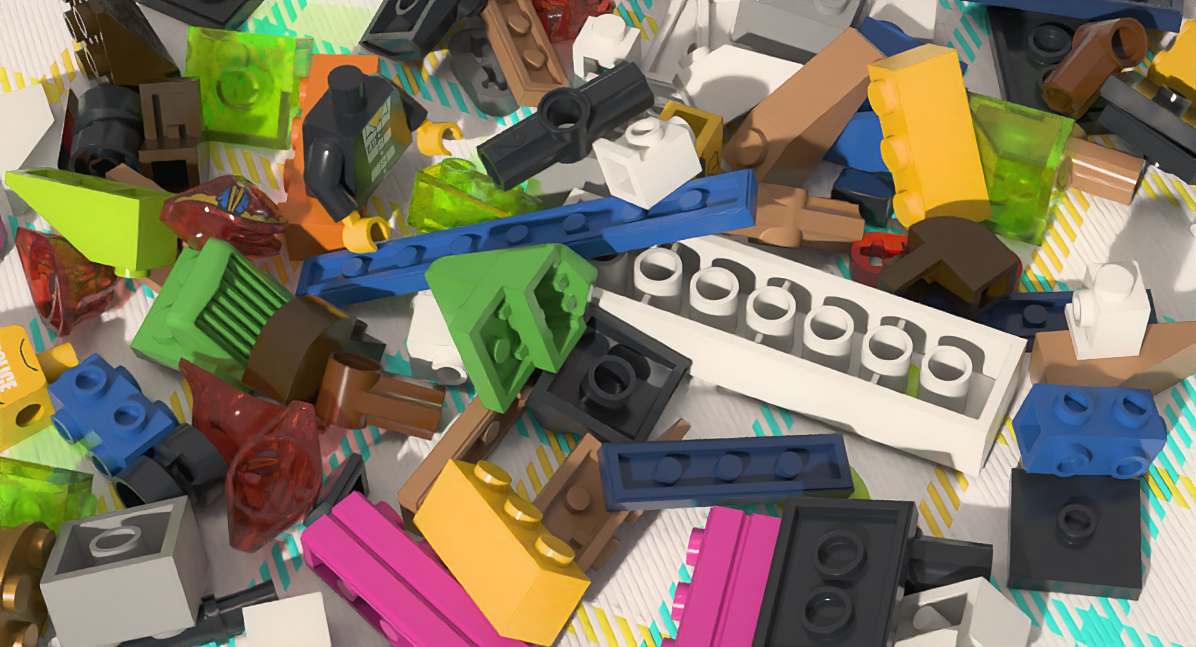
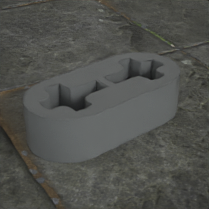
[448,28,520,117]

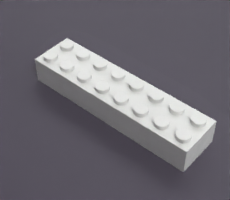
[563,187,1028,477]

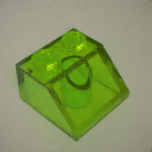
[184,26,314,150]
[966,90,1075,246]

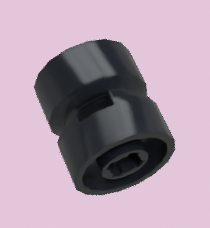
[68,85,145,179]
[112,422,234,510]

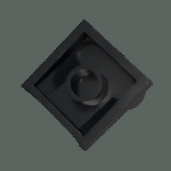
[358,0,487,61]
[525,303,692,444]

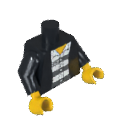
[302,65,463,254]

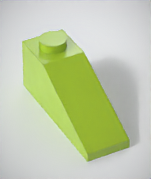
[5,167,180,278]

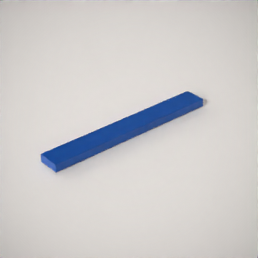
[295,169,758,307]

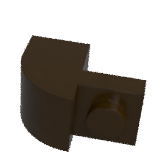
[138,76,210,204]
[877,216,1020,321]
[241,294,387,407]

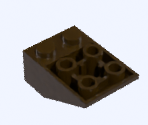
[62,0,181,94]

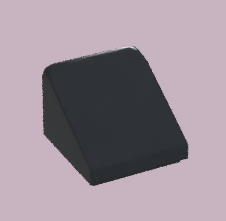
[830,168,896,228]
[301,453,370,528]

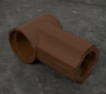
[1041,17,1148,120]
[313,351,446,441]

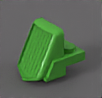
[130,237,296,402]
[424,243,598,414]

